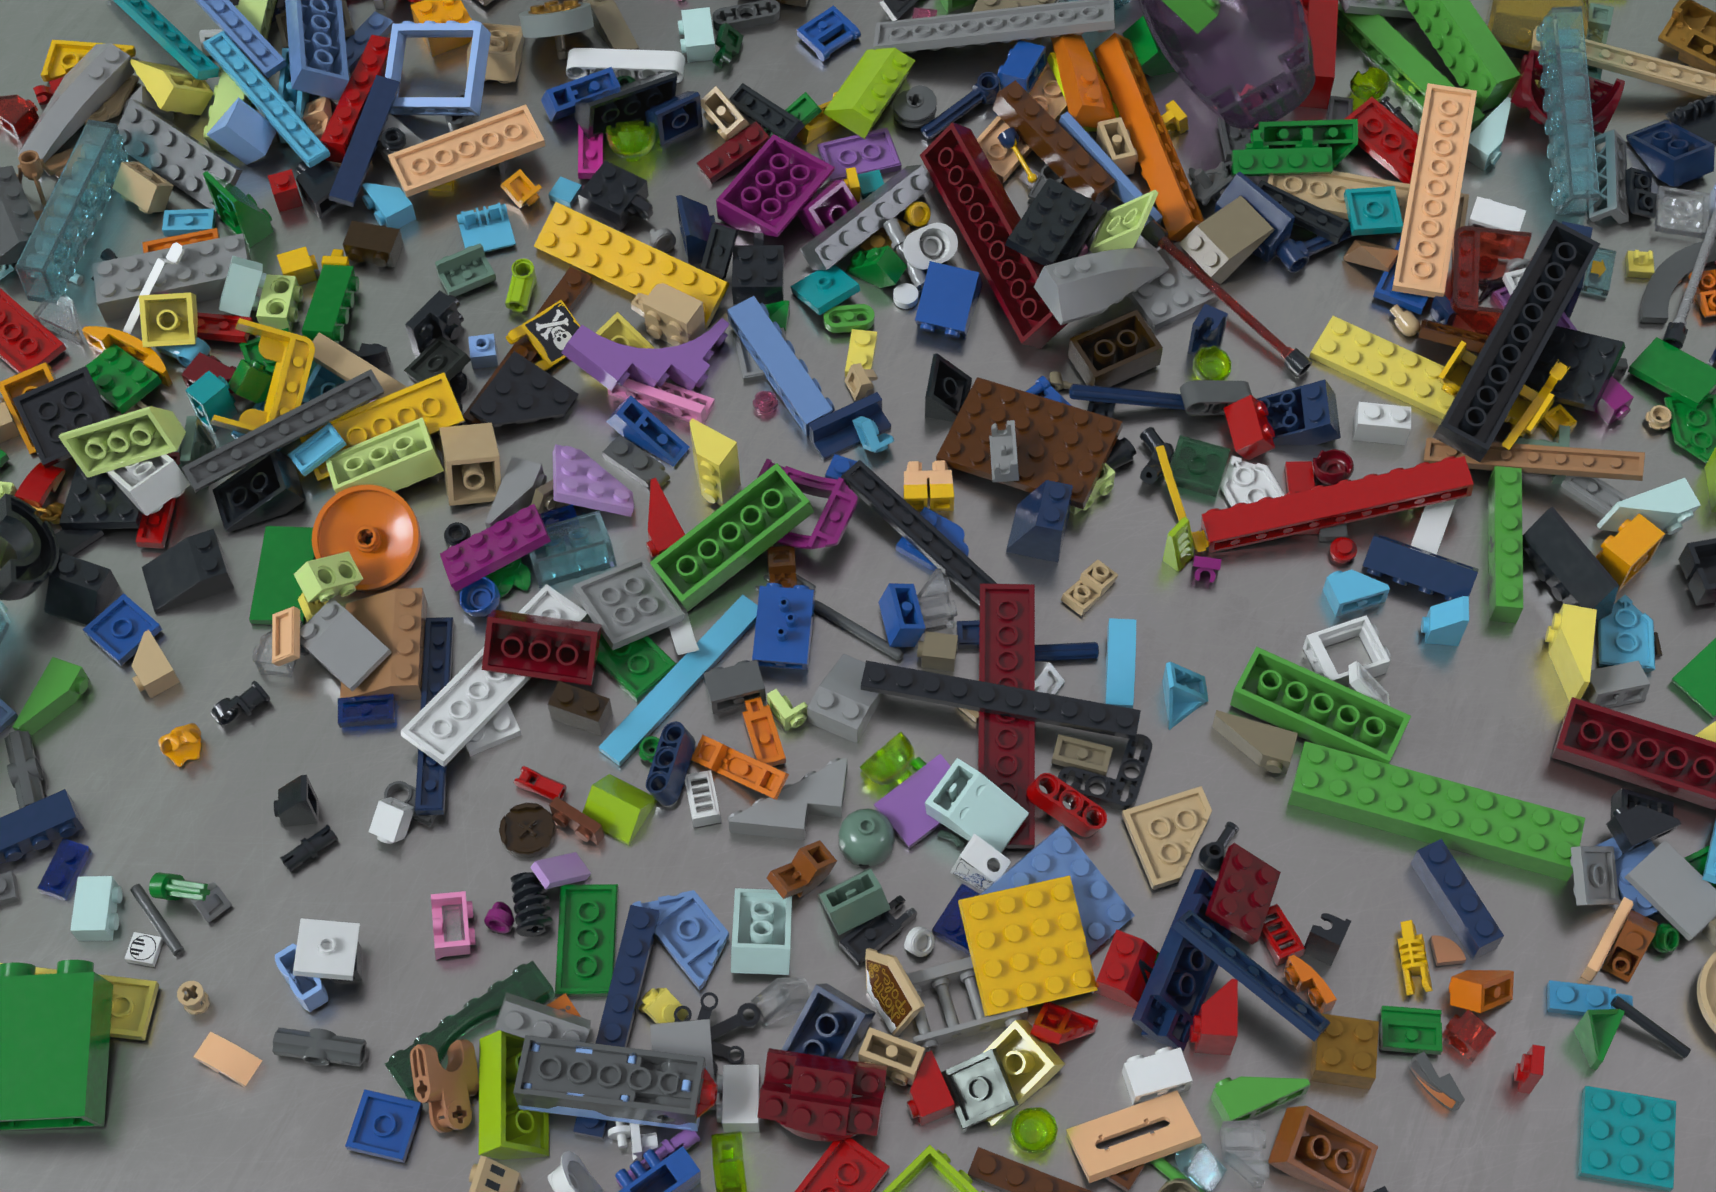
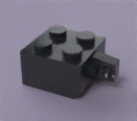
[578,160,653,231]
[732,233,784,304]

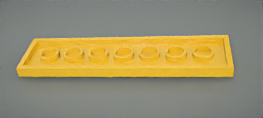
[534,202,730,329]

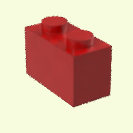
[1224,395,1275,461]

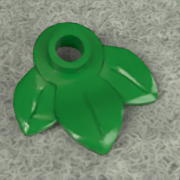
[485,558,531,599]

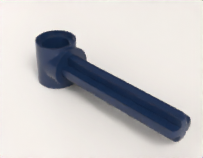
[921,72,999,139]
[1275,225,1353,273]

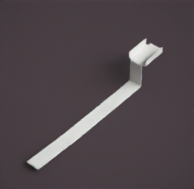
[123,242,185,334]

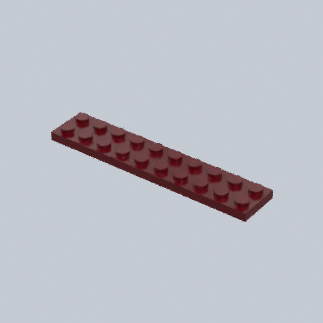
[978,584,1035,849]

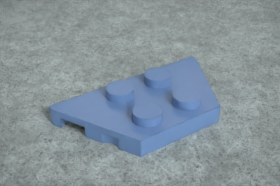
[632,890,729,991]

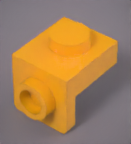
[500,169,542,208]

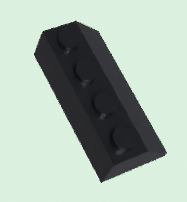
[575,72,677,139]
[1523,507,1619,622]

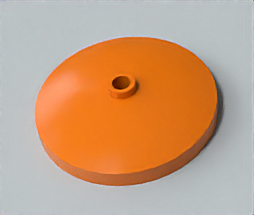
[312,485,421,592]

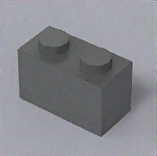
[703,660,766,714]

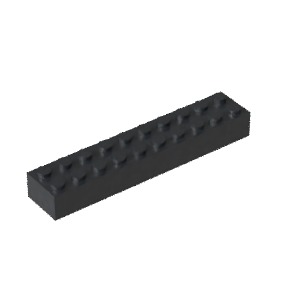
[1433,220,1600,462]

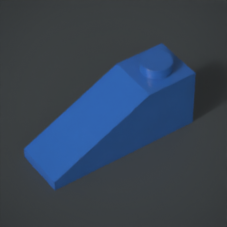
[541,67,621,122]
[606,396,690,467]

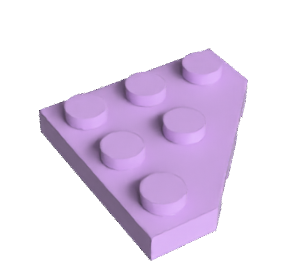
[553,444,634,517]

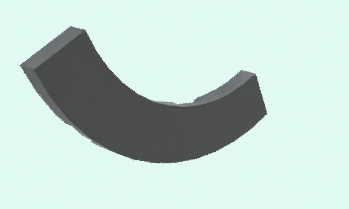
[1640,239,1716,323]

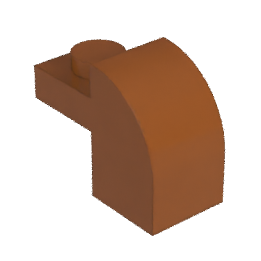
[767,840,837,899]

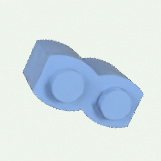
[275,944,328,1012]

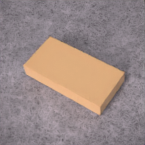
[272,606,300,666]

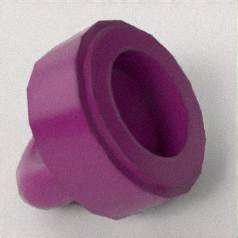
[484,902,515,933]

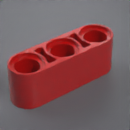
[1027,773,1107,837]

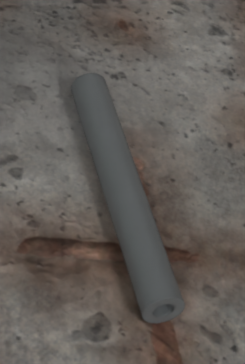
[130,884,184,956]

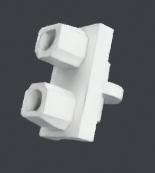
[608,1121,658,1162]

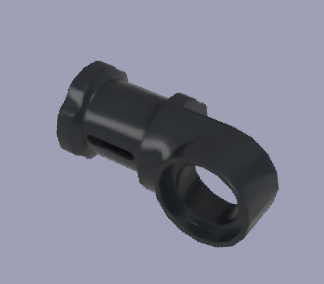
[211,680,270,725]

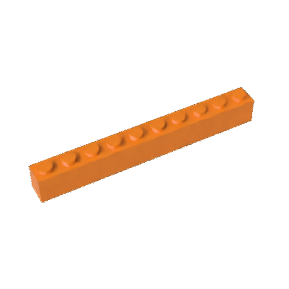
[1094,33,1204,242]

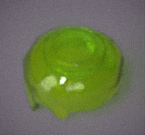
[1350,67,1390,101]
[1193,346,1231,381]
[1010,1107,1058,1154]

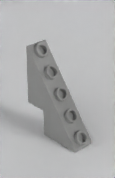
[728,758,848,840]

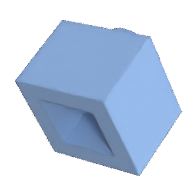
[468,334,498,369]

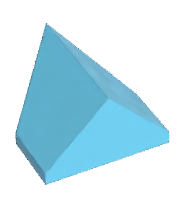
[1162,662,1209,730]

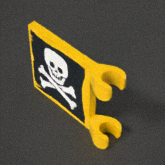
[505,300,580,371]

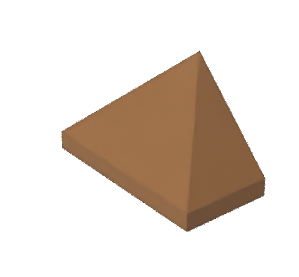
[1343,239,1399,272]

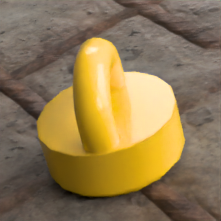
[904,201,931,227]

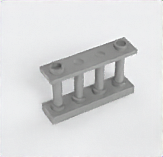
[907,957,1028,1052]

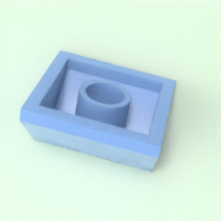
[207,97,277,165]

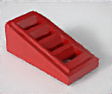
[1260,904,1305,966]

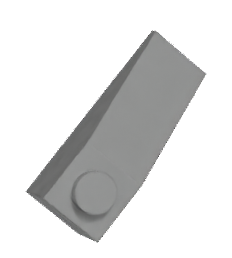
[485,457,547,528]

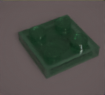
[1165,435,1231,497]

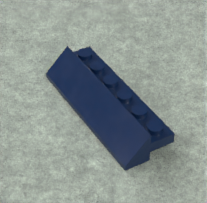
[1132,869,1232,1051]

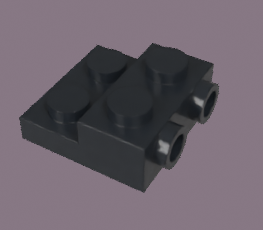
[405,290,464,356]

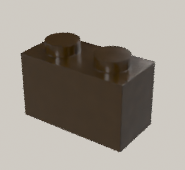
[343,220,404,268]
[547,681,613,736]

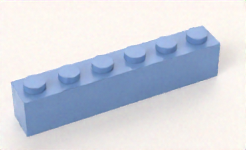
[727,296,835,437]

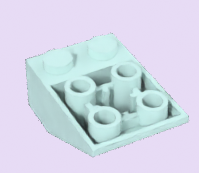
[925,758,1029,853]

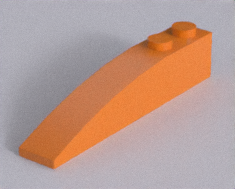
[1051,34,1116,128]

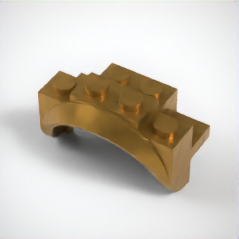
[1658,0,1716,74]

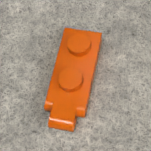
[742,697,786,767]

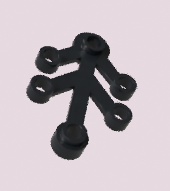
[674,992,761,1075]

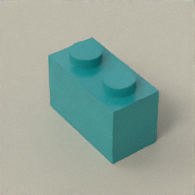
[185,371,238,433]

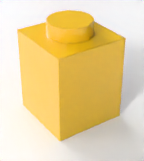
[277,246,319,286]

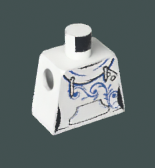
[950,834,1011,891]

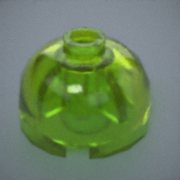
[606,121,656,162]
[860,732,915,785]

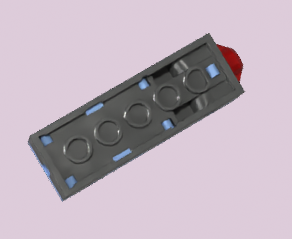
[513,1035,718,1131]

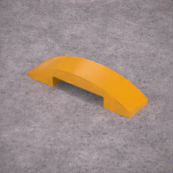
[82,326,173,387]

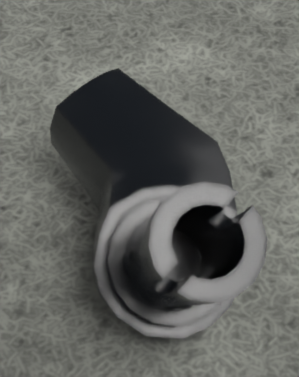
[1140,427,1174,484]

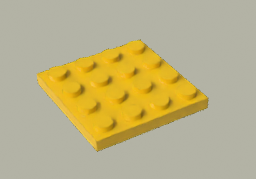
[958,875,1098,1016]

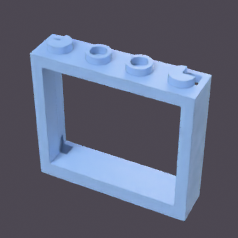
[385,21,491,116]

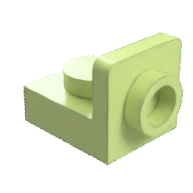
[767,689,808,731]

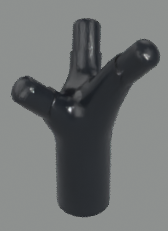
[1477,277,1505,302]

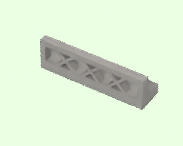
[1587,129,1629,224]

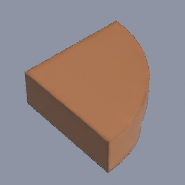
[1430,935,1466,966]

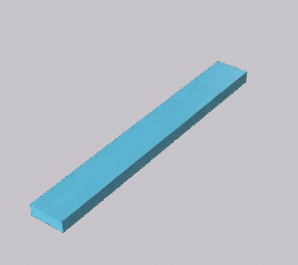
[203,31,330,168]
[599,594,758,766]

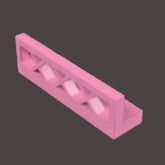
[607,376,715,424]

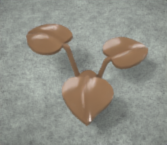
[16,145,86,236]

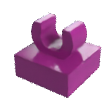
[1192,555,1222,582]

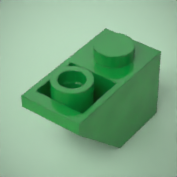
[846,245,907,288]
[228,359,274,404]

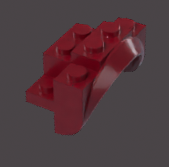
[1510,49,1625,134]
[757,1048,888,1142]

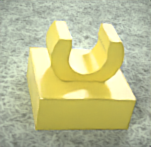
[1625,250,1655,279]

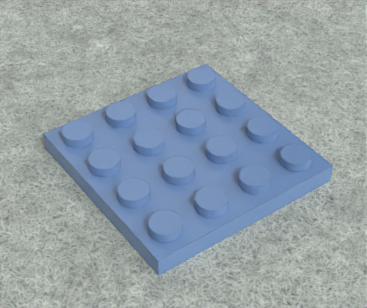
[980,825,1135,955]

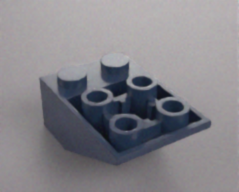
[1257,379,1341,446]

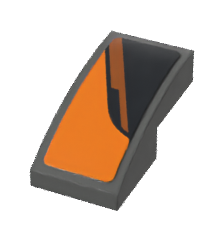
[1409,1052,1465,1111]

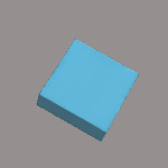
[548,176,582,208]

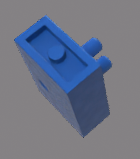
[752,583,815,671]
[615,1146,701,1192]

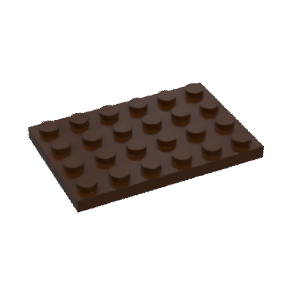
[936,377,1123,509]

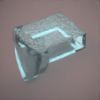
[1175,1143,1227,1192]

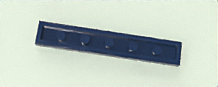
[329,75,400,207]
[1172,910,1330,1042]

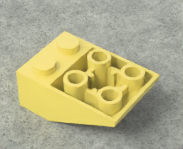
[129,59,214,116]

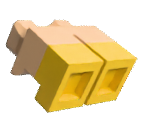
[904,460,954,512]

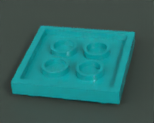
[1578,1086,1676,1192]

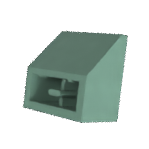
[817,869,890,935]

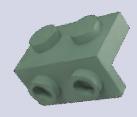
[435,244,496,297]

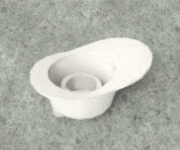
[903,222,958,270]
[548,1151,604,1192]

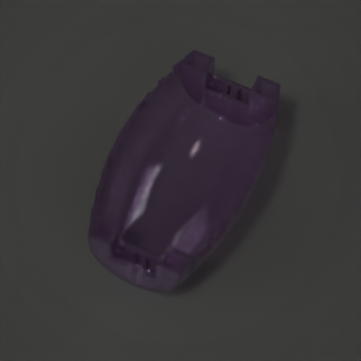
[1139,0,1315,129]

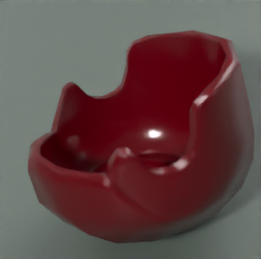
[1313,449,1354,486]

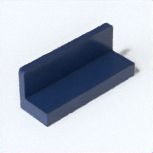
[808,392,891,460]

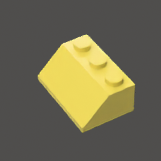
[689,418,741,506]

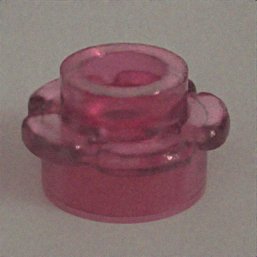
[753,391,778,415]

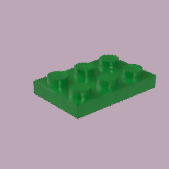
[84,344,162,415]

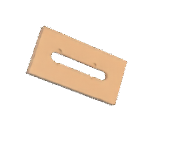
[1066,1090,1202,1183]

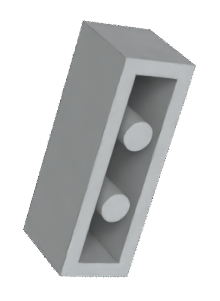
[495,993,591,1042]

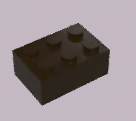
[1068,310,1163,387]

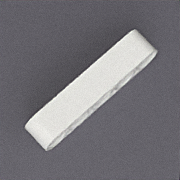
[566,48,685,83]

